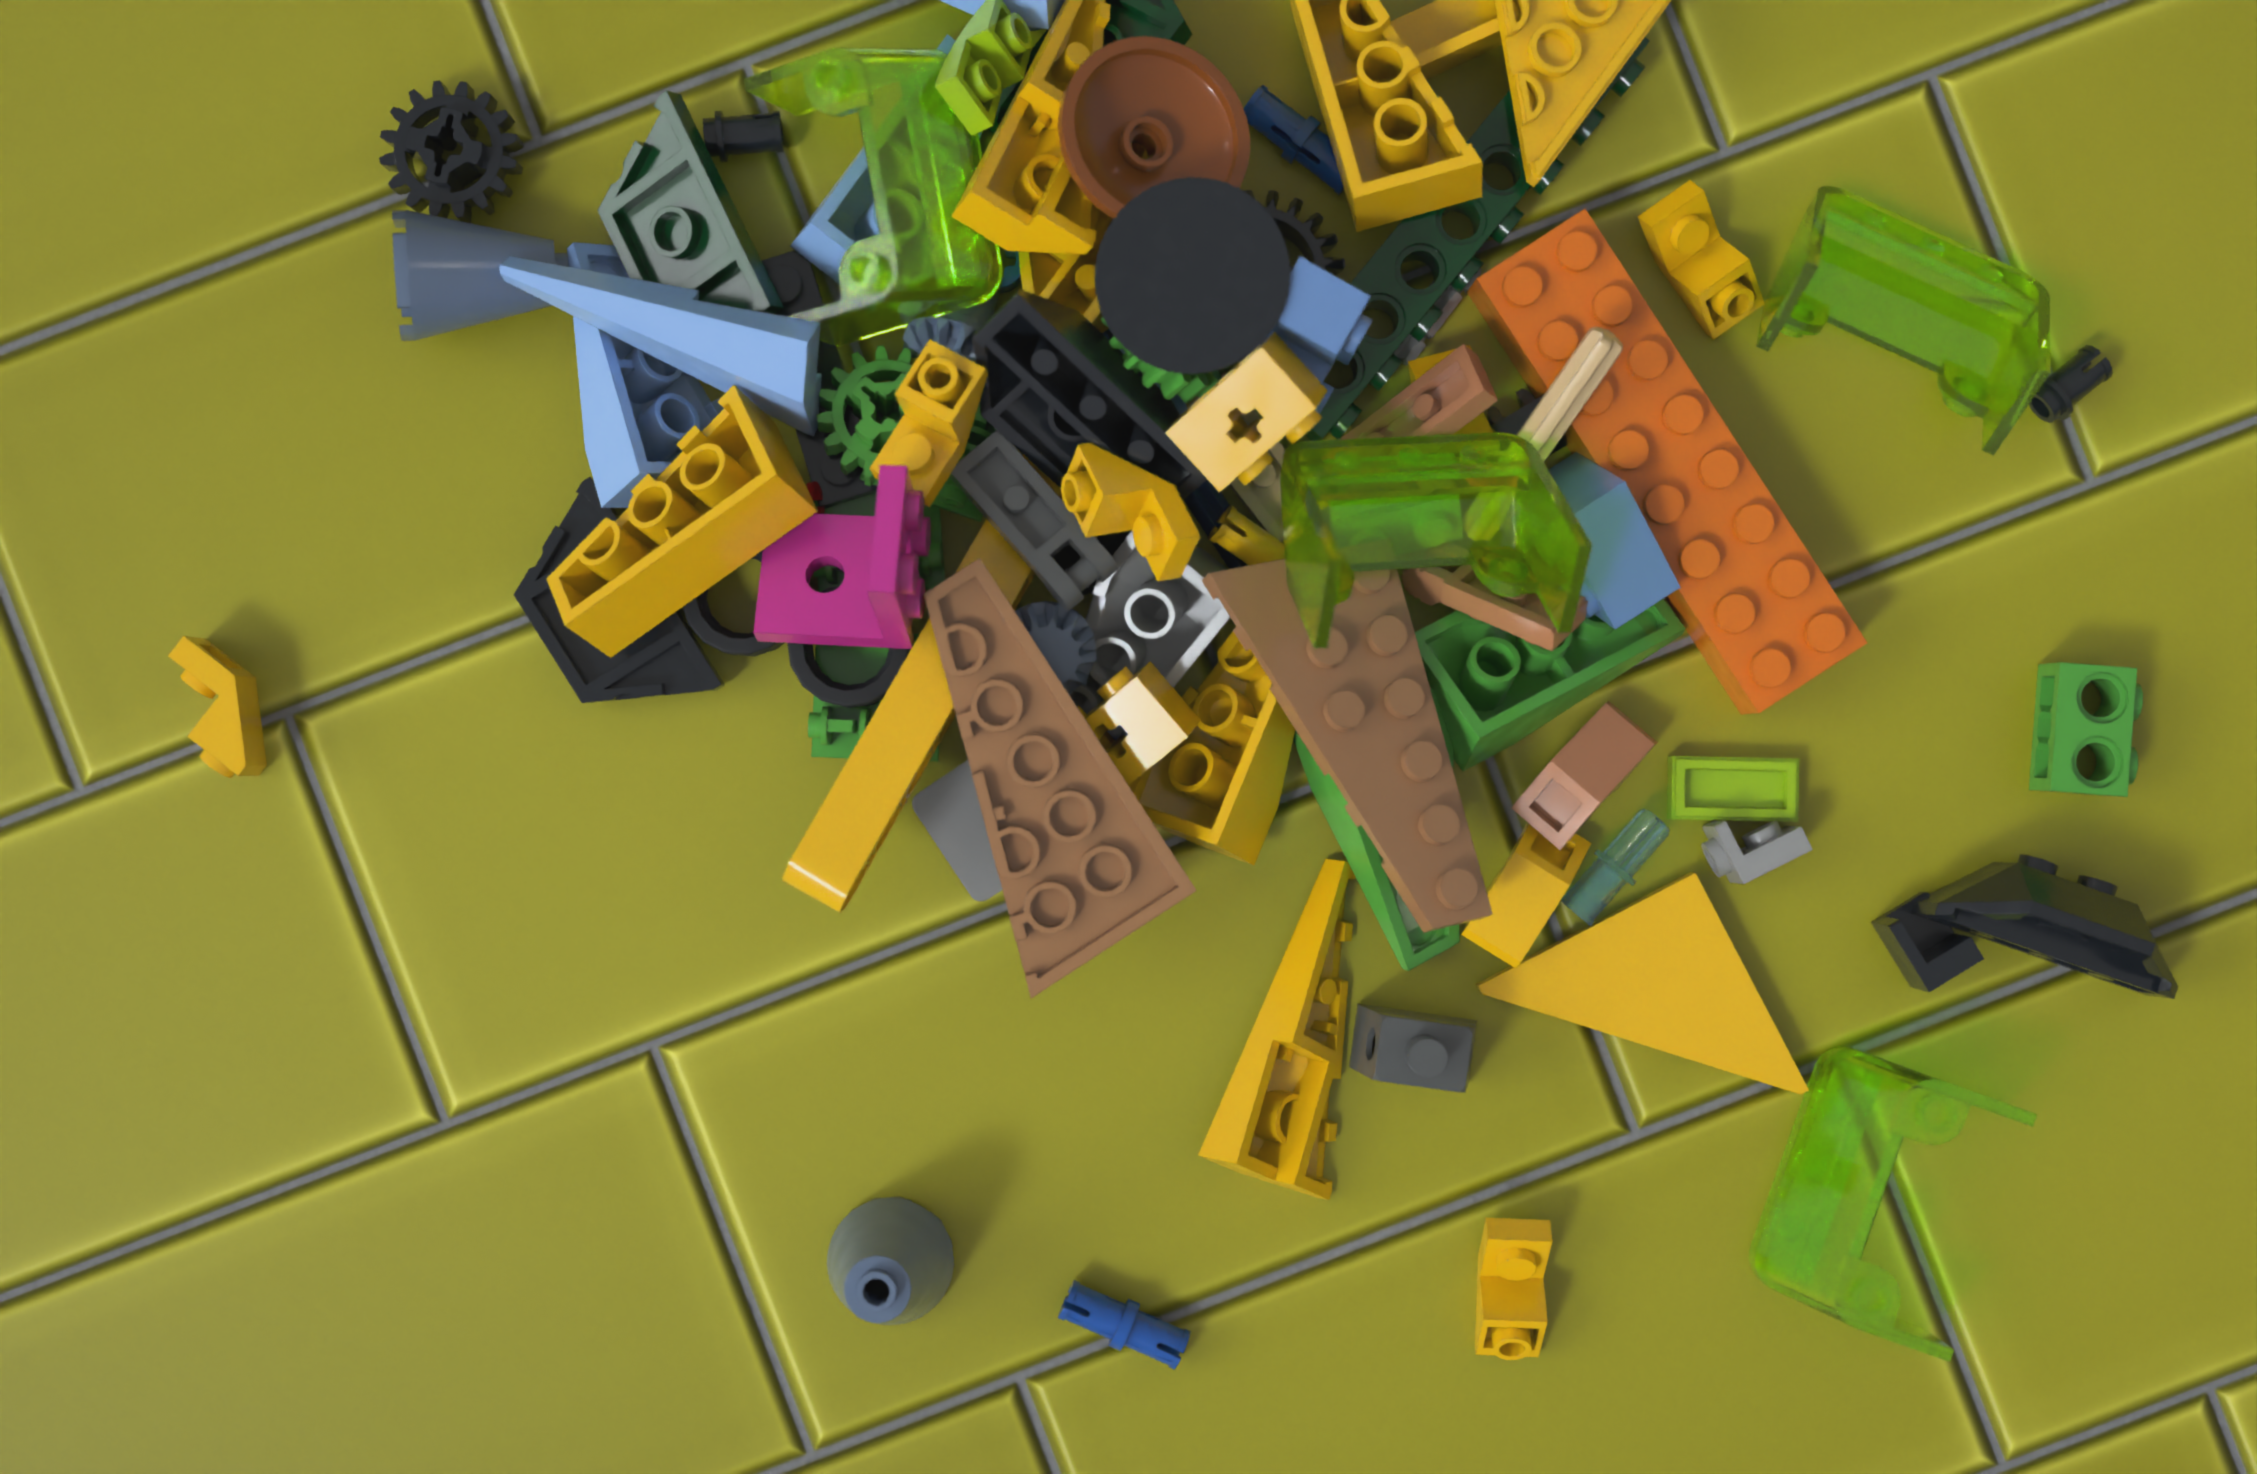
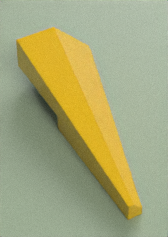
[951,0,1111,255]
[1198,859,1356,1200]

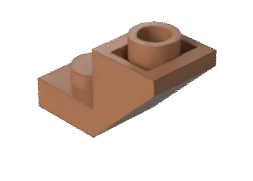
[1511,701,1658,850]

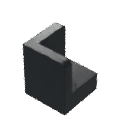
[1871,892,1984,992]

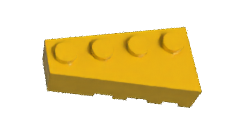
[1290,0,1483,232]
[546,385,818,658]

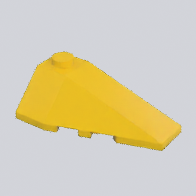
[1128,631,1295,865]

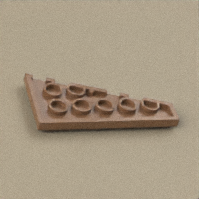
[1201,539,1493,933]
[924,558,1197,998]

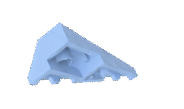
[500,256,822,436]

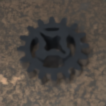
[379,80,524,223]

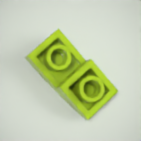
[935,0,1033,136]

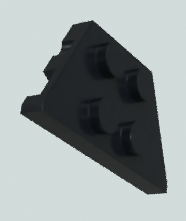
[514,477,725,703]

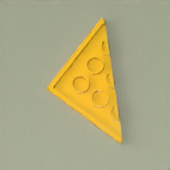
[1494,0,1672,187]
[1476,872,1809,1095]

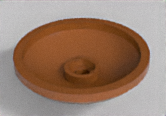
[1058,36,1250,219]

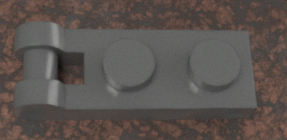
[949,430,1119,611]

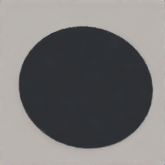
[1095,177,1290,374]

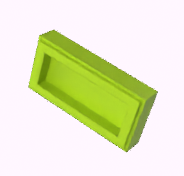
[1667,756,1799,822]

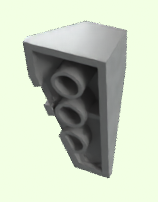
[1069,531,1230,740]

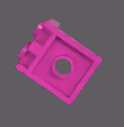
[753,465,931,649]

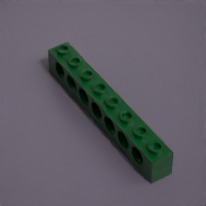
[1305,37,1650,445]

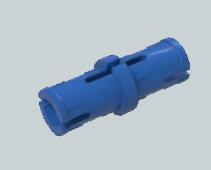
[1243,84,1344,195]
[1058,1280,1191,1370]

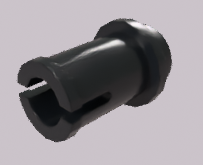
[703,111,784,162]
[2026,345,2113,423]

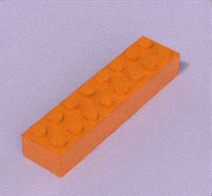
[1467,209,1867,715]

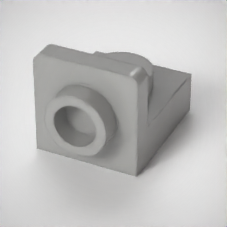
[1701,820,1813,884]

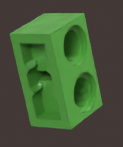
[2029,662,2143,797]

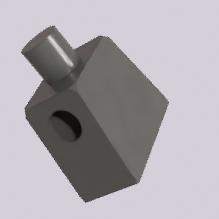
[1349,1004,1477,1092]

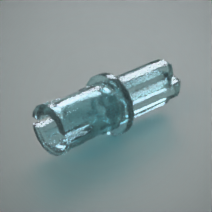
[1561,809,1670,926]

